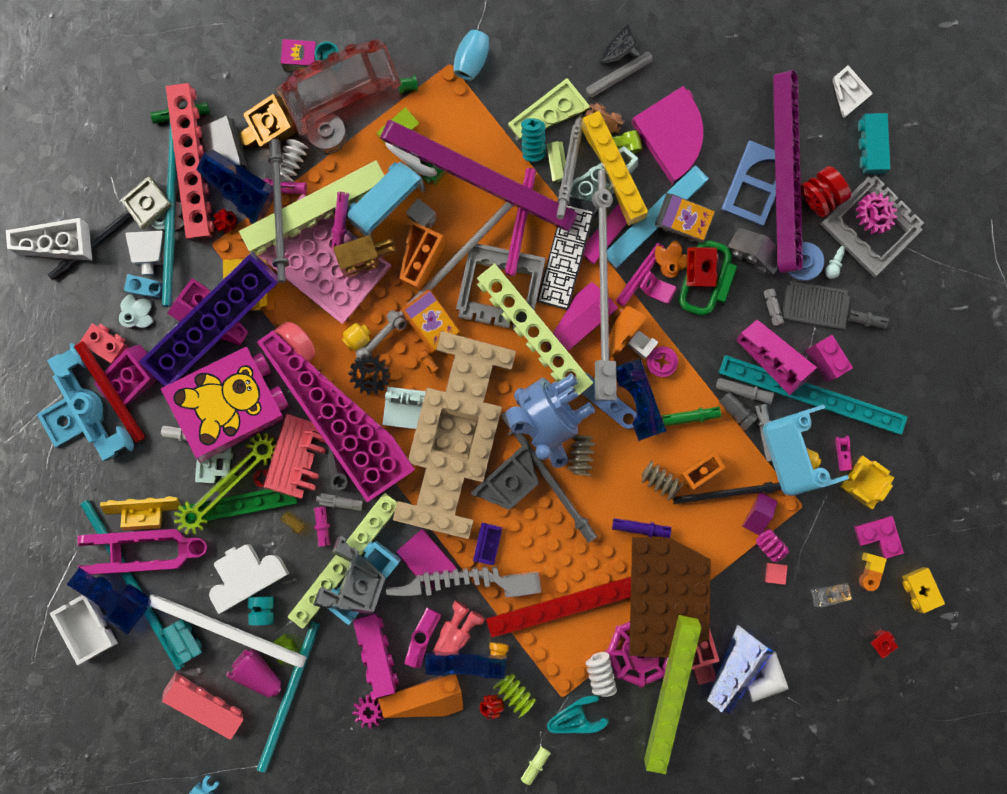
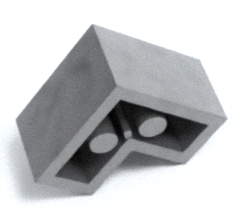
[727,228,778,274]

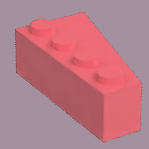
[162,672,243,740]

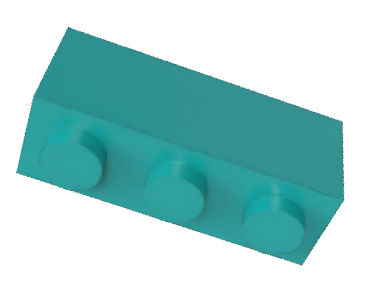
[858,113,890,174]

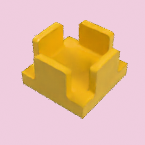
[840,456,894,509]

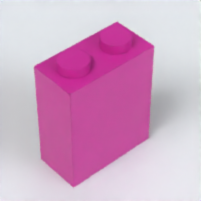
[806,335,853,382]

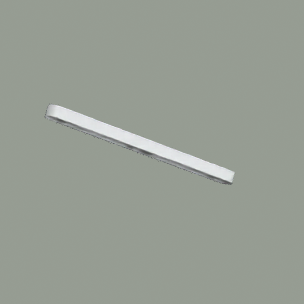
[147,594,306,667]

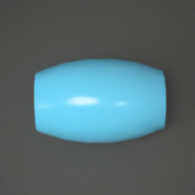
[454,30,489,81]

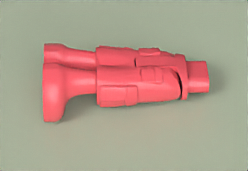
[429,600,486,669]

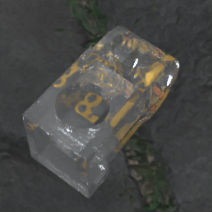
[811,583,852,607]

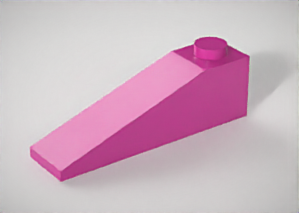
[167,278,249,346]
[546,282,618,359]

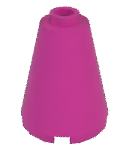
[226,647,281,698]

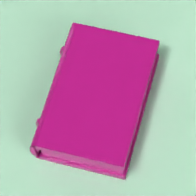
[395,529,456,590]

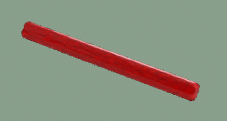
[74,341,145,443]

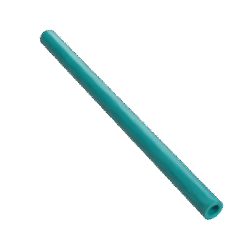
[257,621,320,773]

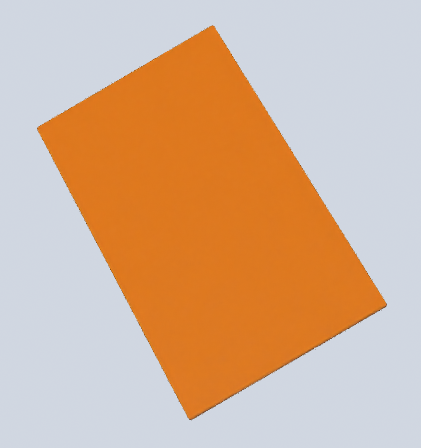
[213,64,802,697]

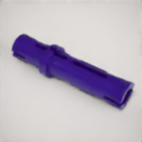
[612,518,672,538]

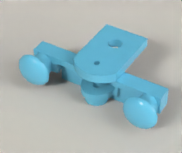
[37,343,134,461]

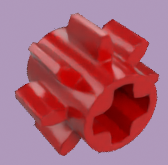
[213,208,237,234]
[480,695,504,719]

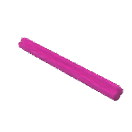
[505,168,536,276]

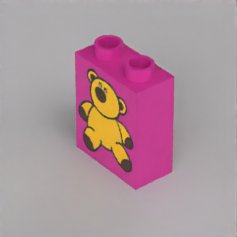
[161,347,289,463]

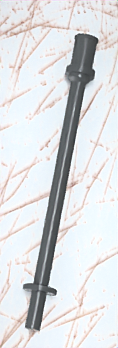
[268,139,290,283]
[500,411,597,543]

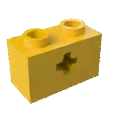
[902,567,945,613]

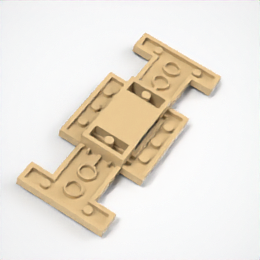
[393,331,516,539]

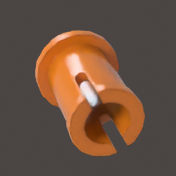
[417,349,439,375]

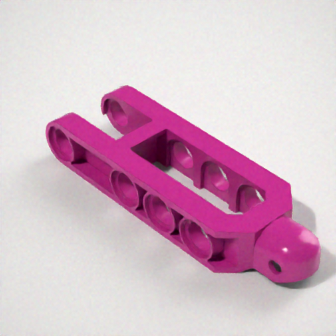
[77,529,207,575]

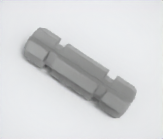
[764,289,784,326]

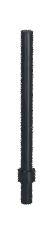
[48,210,132,280]
[672,482,782,505]

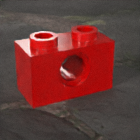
[686,247,718,286]

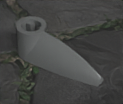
[328,446,350,491]

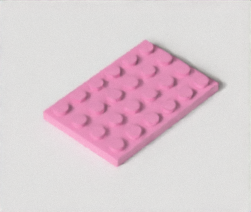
[257,194,392,325]

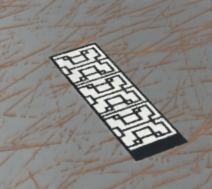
[537,196,596,310]

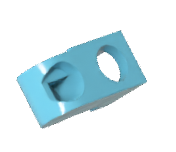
[124,274,163,299]

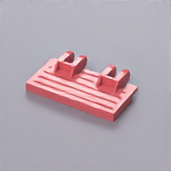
[264,414,326,499]

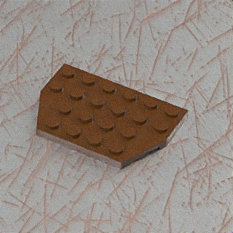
[629,537,711,657]

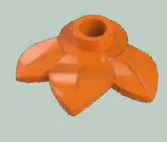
[655,240,687,278]

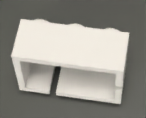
[50,593,119,665]

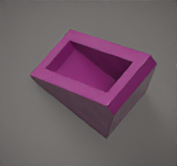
[742,493,777,535]

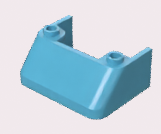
[347,162,425,241]
[763,405,849,496]
[328,541,401,625]

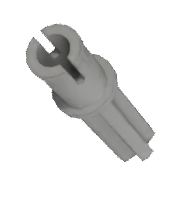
[716,378,774,404]
[755,404,772,462]

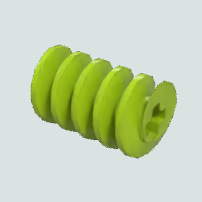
[493,674,536,718]

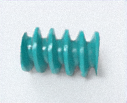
[521,118,546,162]

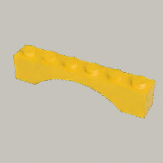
[581,111,648,226]

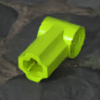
[612,130,643,154]

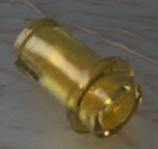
[280,511,305,534]

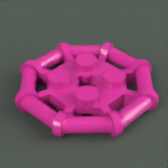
[605,621,669,688]

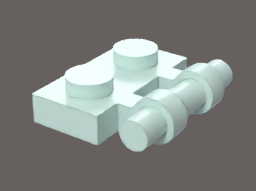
[195,447,233,483]

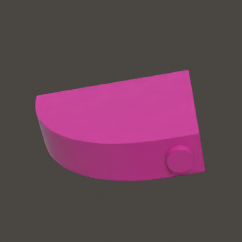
[631,86,703,185]

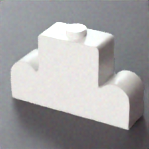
[209,544,290,614]

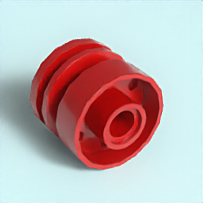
[801,166,851,218]

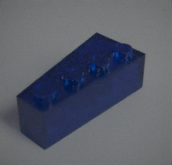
[196,150,274,224]
[707,625,774,714]

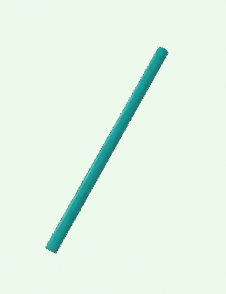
[162,123,177,307]
[80,499,186,671]

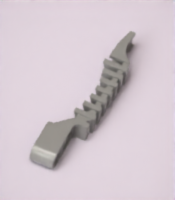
[386,566,541,597]

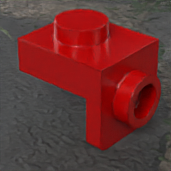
[871,629,898,658]

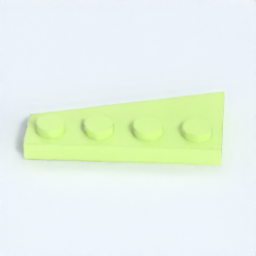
[508,78,590,140]

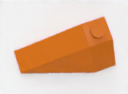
[594,305,647,379]
[378,672,463,718]

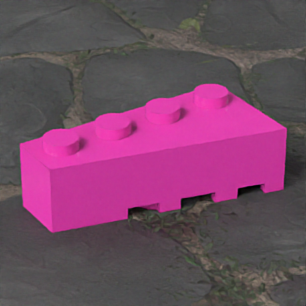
[736,320,817,395]
[353,613,399,699]

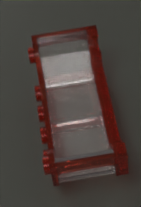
[276,39,402,135]

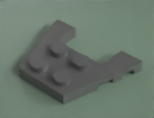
[313,536,386,614]

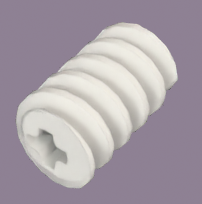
[280,139,309,182]
[586,652,617,697]

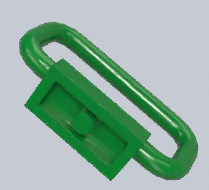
[679,240,737,316]

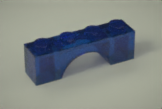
[616,359,667,441]
[425,651,507,679]

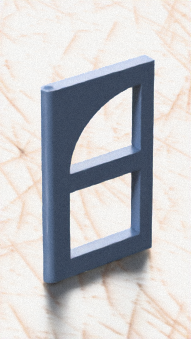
[721,141,776,227]

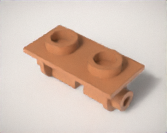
[585,102,625,134]

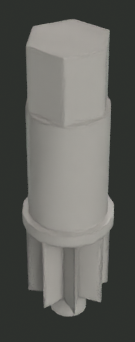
[316,493,363,511]

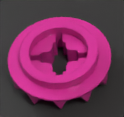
[647,346,678,377]

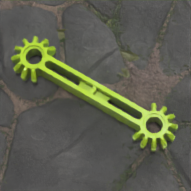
[174,433,276,534]

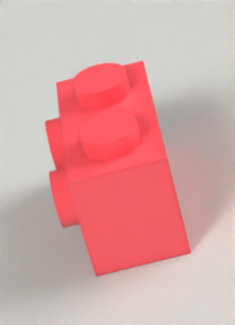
[80,323,129,364]

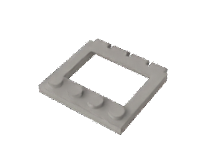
[820,175,924,277]
[456,243,546,329]

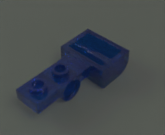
[66,567,151,635]

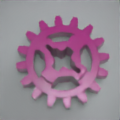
[856,192,898,235]

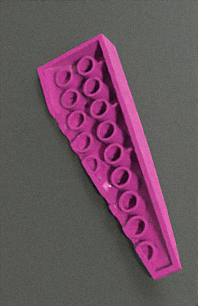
[257,331,415,502]

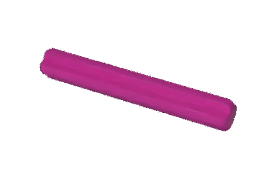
[616,243,665,306]

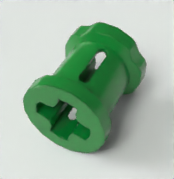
[397,74,418,94]

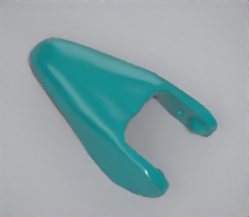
[547,695,609,733]

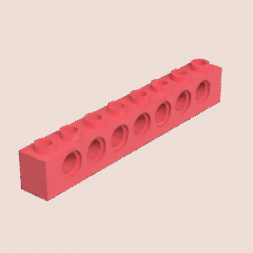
[166,83,215,240]

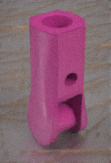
[835,436,853,471]

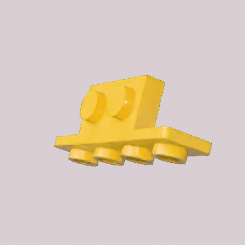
[100,496,181,531]

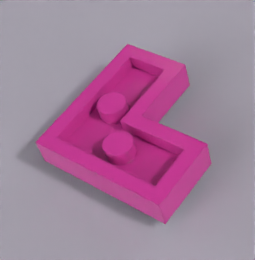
[854,516,904,559]

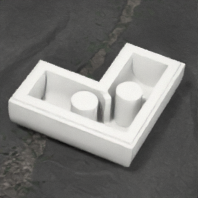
[745,652,789,702]

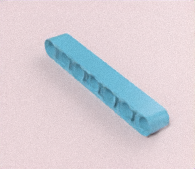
[607,165,709,269]

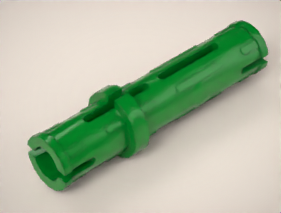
[150,102,209,124]
[662,406,721,427]

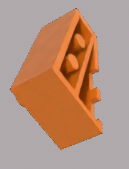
[400,220,447,291]

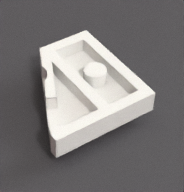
[832,66,873,118]

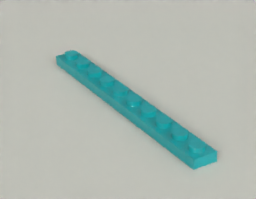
[718,355,907,435]

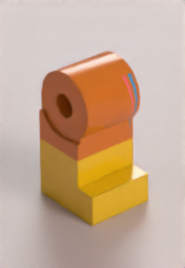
[859,552,887,591]

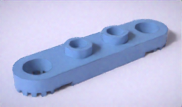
[582,373,638,429]

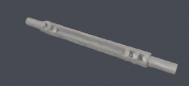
[556,112,584,220]

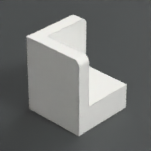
[626,331,658,359]

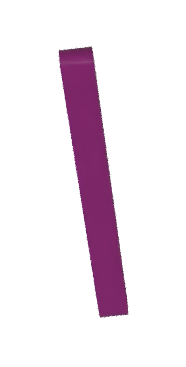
[773,70,803,273]
[380,120,578,232]

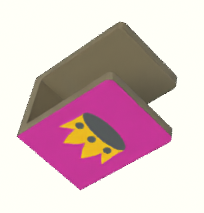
[281,39,318,73]

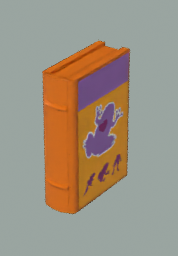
[400,289,460,352]

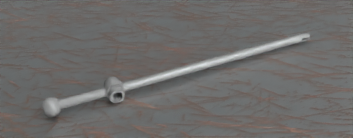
[356,202,514,359]

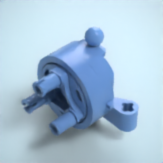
[506,373,595,468]

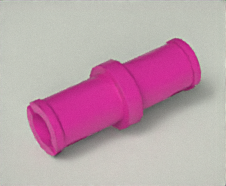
[314,506,331,546]

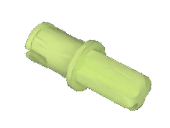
[521,746,551,785]

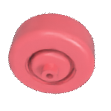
[274,322,315,362]

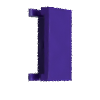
[473,523,503,565]

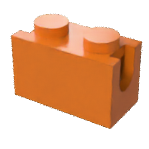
[679,452,726,490]

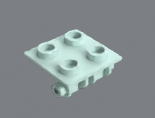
[382,387,426,429]

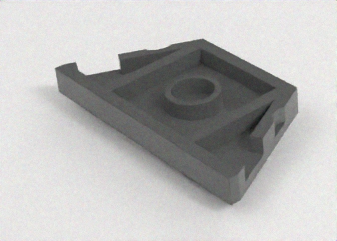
[471,443,539,510]

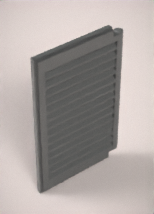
[782,281,851,330]

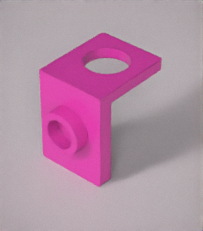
[640,271,677,304]

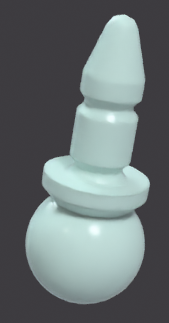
[824,246,845,279]

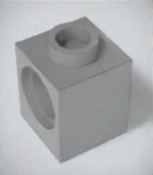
[406,198,437,228]

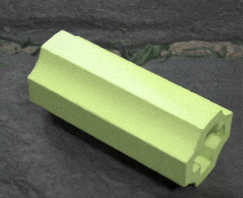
[546,141,566,183]

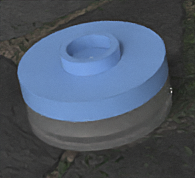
[786,242,824,282]

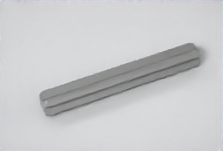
[586,52,653,97]

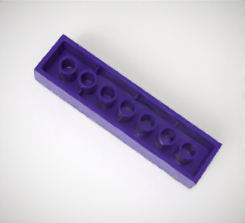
[139,251,278,386]

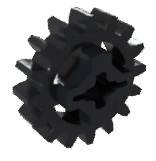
[348,353,391,395]

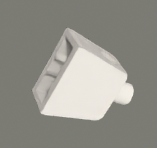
[126,231,165,276]

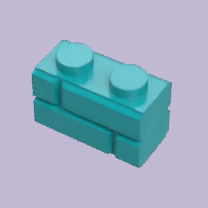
[159,619,202,667]

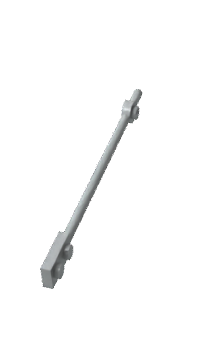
[592,170,617,401]

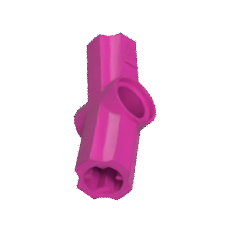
[404,607,442,668]

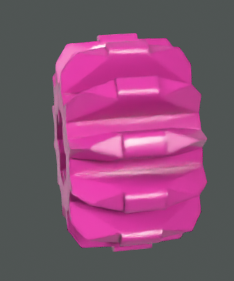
[756,529,789,563]
[352,694,384,729]

